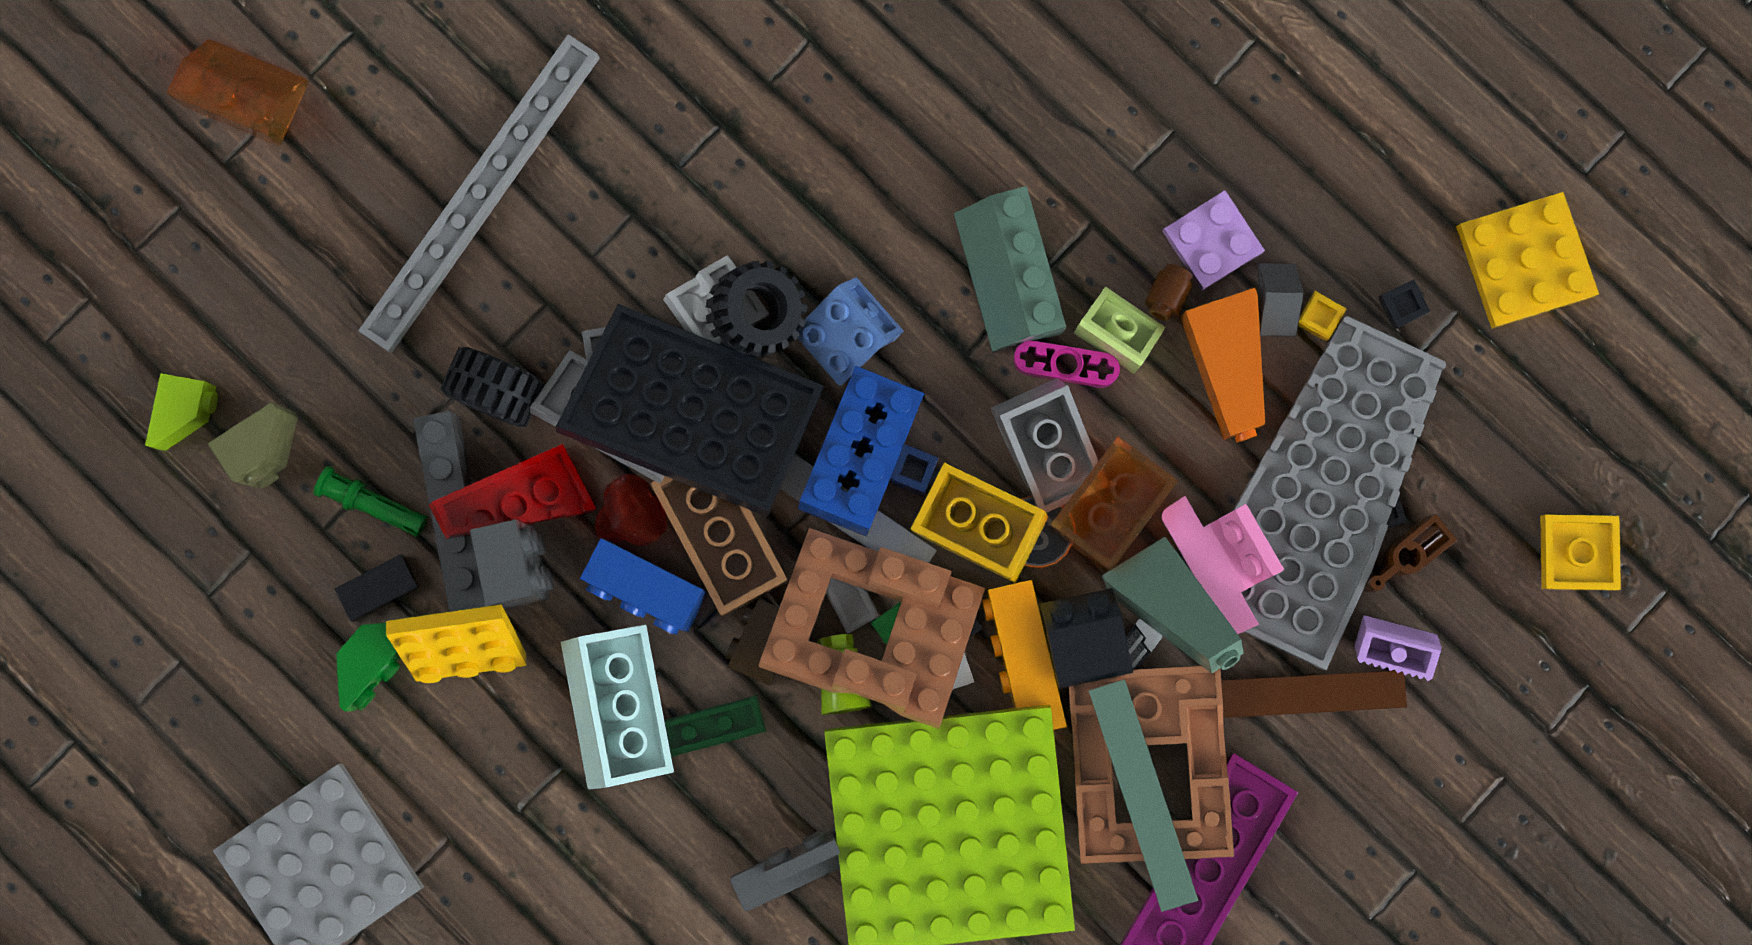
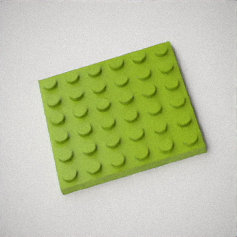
[824,705,1075,945]

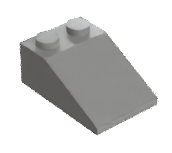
[991,378,1108,513]

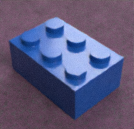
[580,538,708,635]

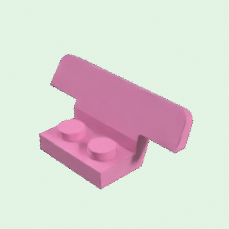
[1162,496,1284,634]

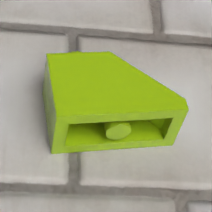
[145,373,218,451]

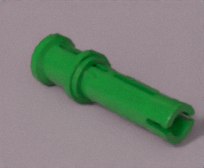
[313,466,428,538]

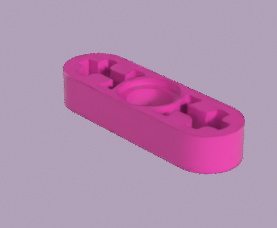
[1013,341,1120,388]

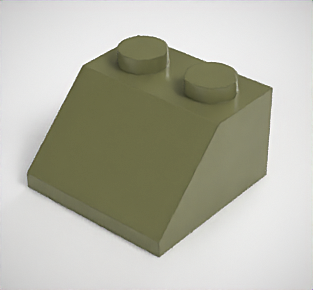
[208,402,298,489]

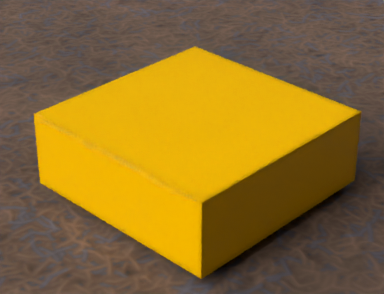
[1298,291,1346,342]

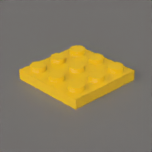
[1456,192,1599,329]
[386,604,527,683]

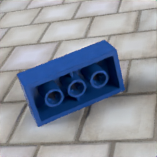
[798,366,924,537]

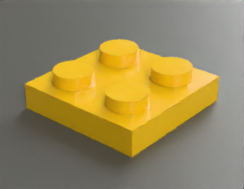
[1540,515,1621,591]

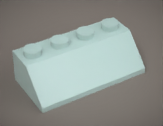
[561,625,674,790]

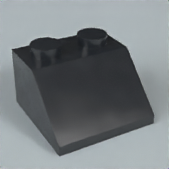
[1039,588,1133,689]

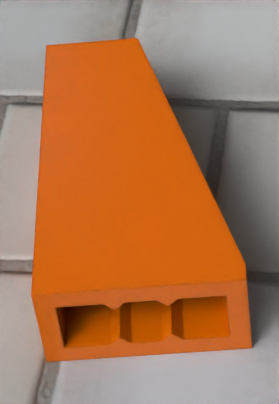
[1180,288,1265,443]

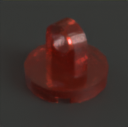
[595,474,667,546]

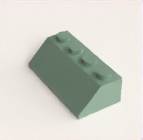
[954,186,1066,353]

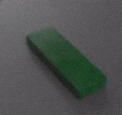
[664,695,766,757]

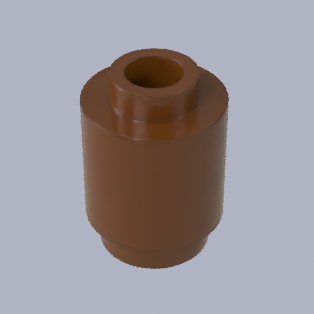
[1145,264,1193,321]

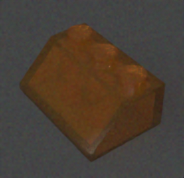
[166,39,309,146]
[1051,436,1178,573]

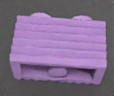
[1354,615,1442,681]

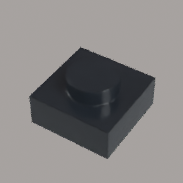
[1378,279,1430,330]

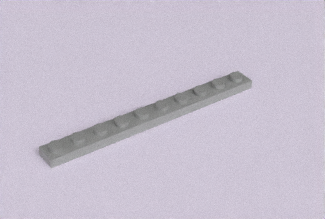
[358,34,600,353]

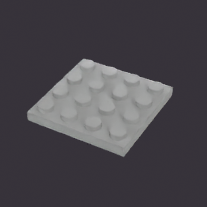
[213,763,424,945]

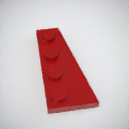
[429,444,596,539]

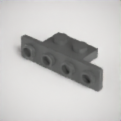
[730,828,840,911]

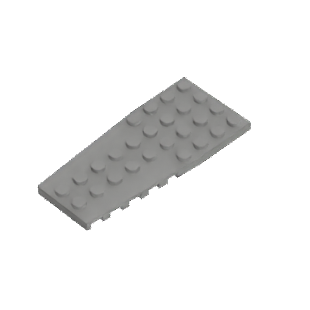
[1233,316,1446,670]

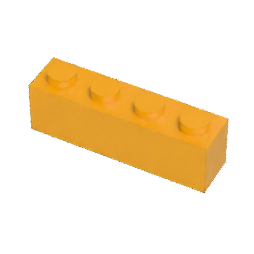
[981,580,1067,730]

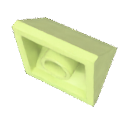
[1074,287,1166,374]

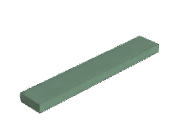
[1089,679,1198,912]

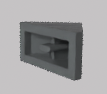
[1258,263,1304,337]

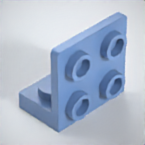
[797,277,904,385]

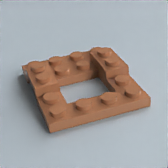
[759,528,985,729]
[1069,666,1234,864]

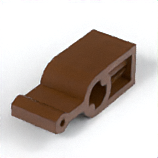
[1364,514,1457,592]

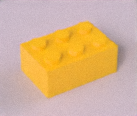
[911,463,1048,583]

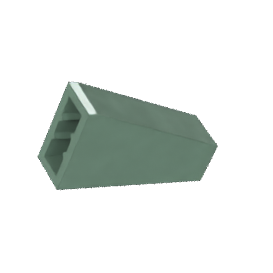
[1102,537,1244,673]

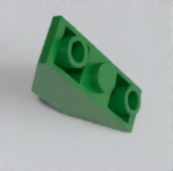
[336,623,401,712]

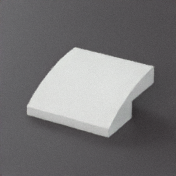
[663,255,769,344]

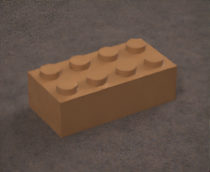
[650,476,789,617]

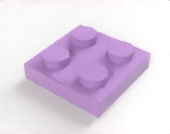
[1162,191,1265,292]

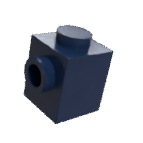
[889,444,940,497]

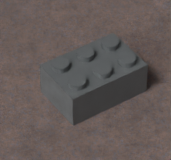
[470,519,554,609]

